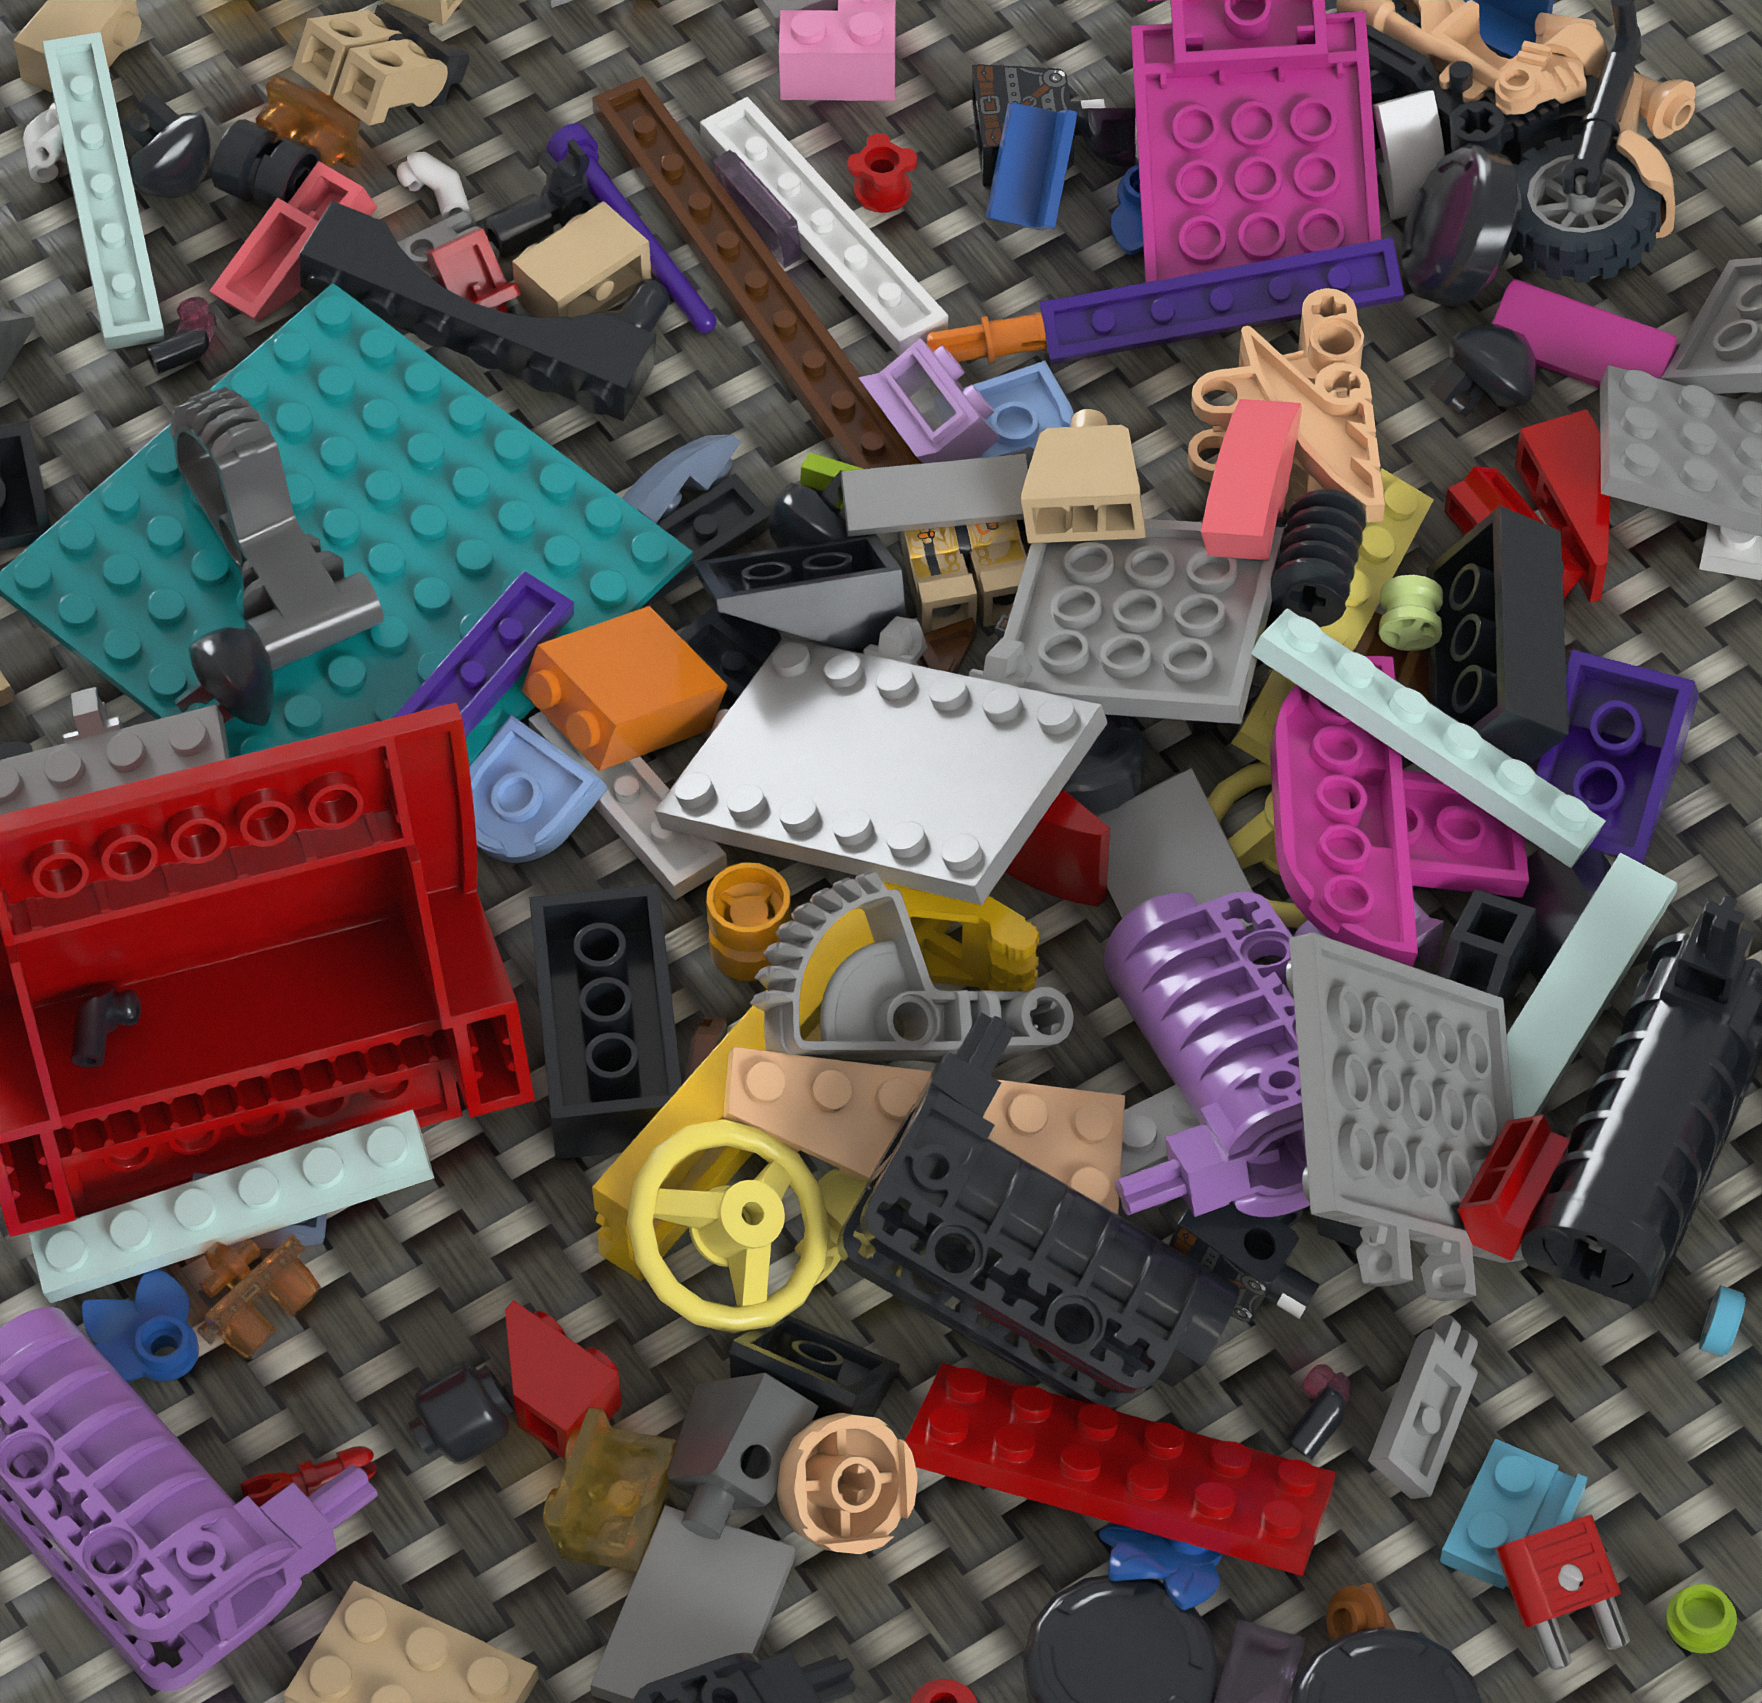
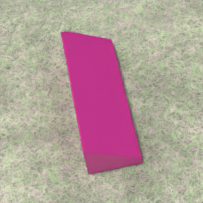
[1492,279,1678,388]

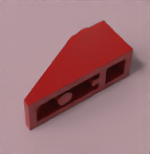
[1514,409,1611,603]

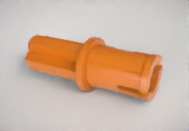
[926,312,1047,364]

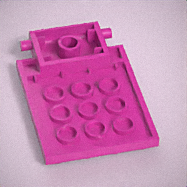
[1131,0,1381,282]

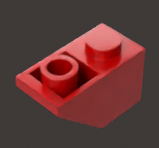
[505,1300,622,1463]

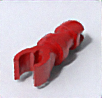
[241,1446,377,1509]

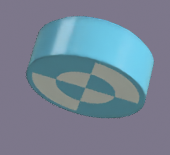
[1699,1285,1746,1357]

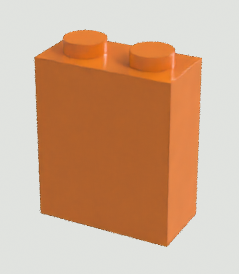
[521,606,728,771]

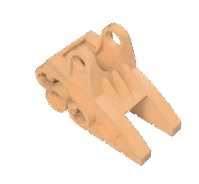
[1187,288,1385,522]

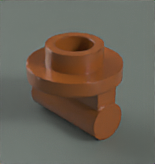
[1326,1583,1396,1641]

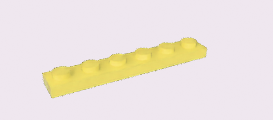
[1231,468,1434,767]

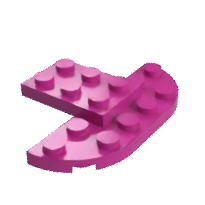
[1270,656,1529,967]

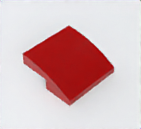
[1005,790,1110,907]

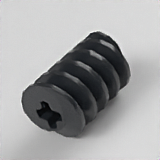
[1271,490,1367,627]

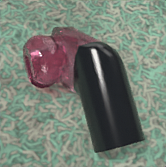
[146,296,217,375]
[1285,1364,1352,1461]

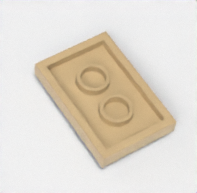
[283,1581,539,1703]

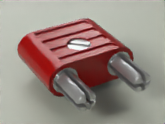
[1495,1514,1630,1671]

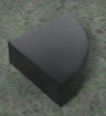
[1076,108,1136,167]

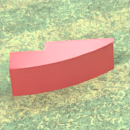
[209,161,377,323]
[1201,399,1302,561]

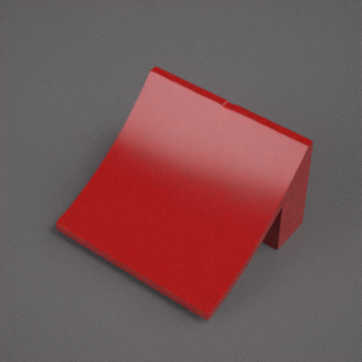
[0,702,535,1238]

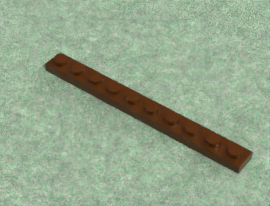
[592,76,923,469]

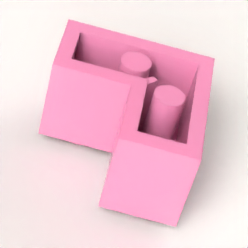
[779,0,896,101]

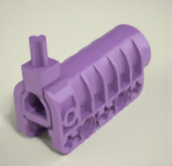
[1103,892,1310,1217]
[0,1307,378,1692]

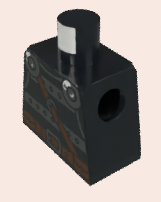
[972,64,1105,186]
[1169,1201,1320,1323]

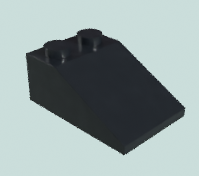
[694,534,906,654]

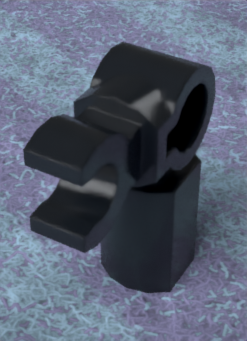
[483,139,597,258]

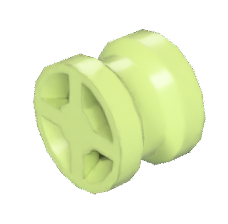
[1379,575,1443,651]

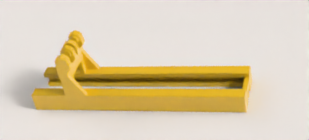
[592,882,1039,1282]

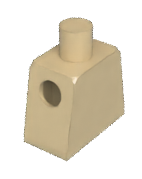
[1021,409,1146,543]

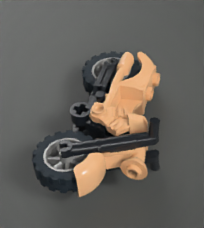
[1325,0,1696,282]

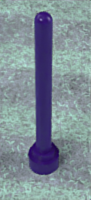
[546,123,716,334]

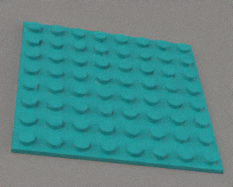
[0,283,693,767]

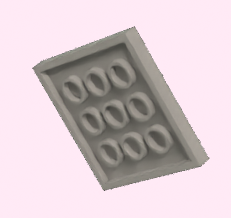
[1003,519,1284,724]

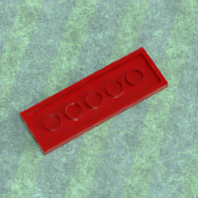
[905,1363,1336,1576]

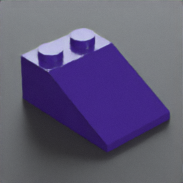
[1536,649,1699,864]

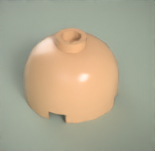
[776,1413,918,1554]

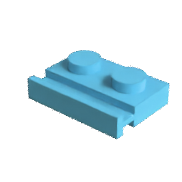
[1440,1439,1588,1590]

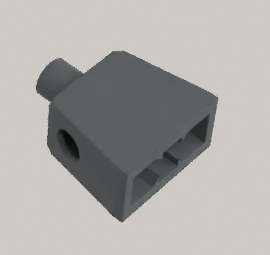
[667,1373,818,1540]

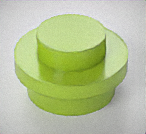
[1665,1584,1737,1653]

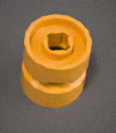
[706,862,791,982]

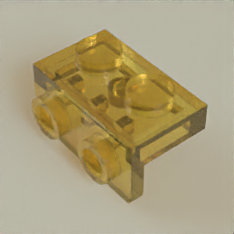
[543,1407,677,1572]

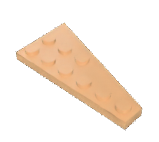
[723,1047,1125,1214]

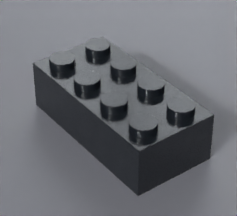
[1426,506,1570,766]
[529,884,682,1160]

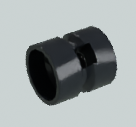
[212,119,322,210]

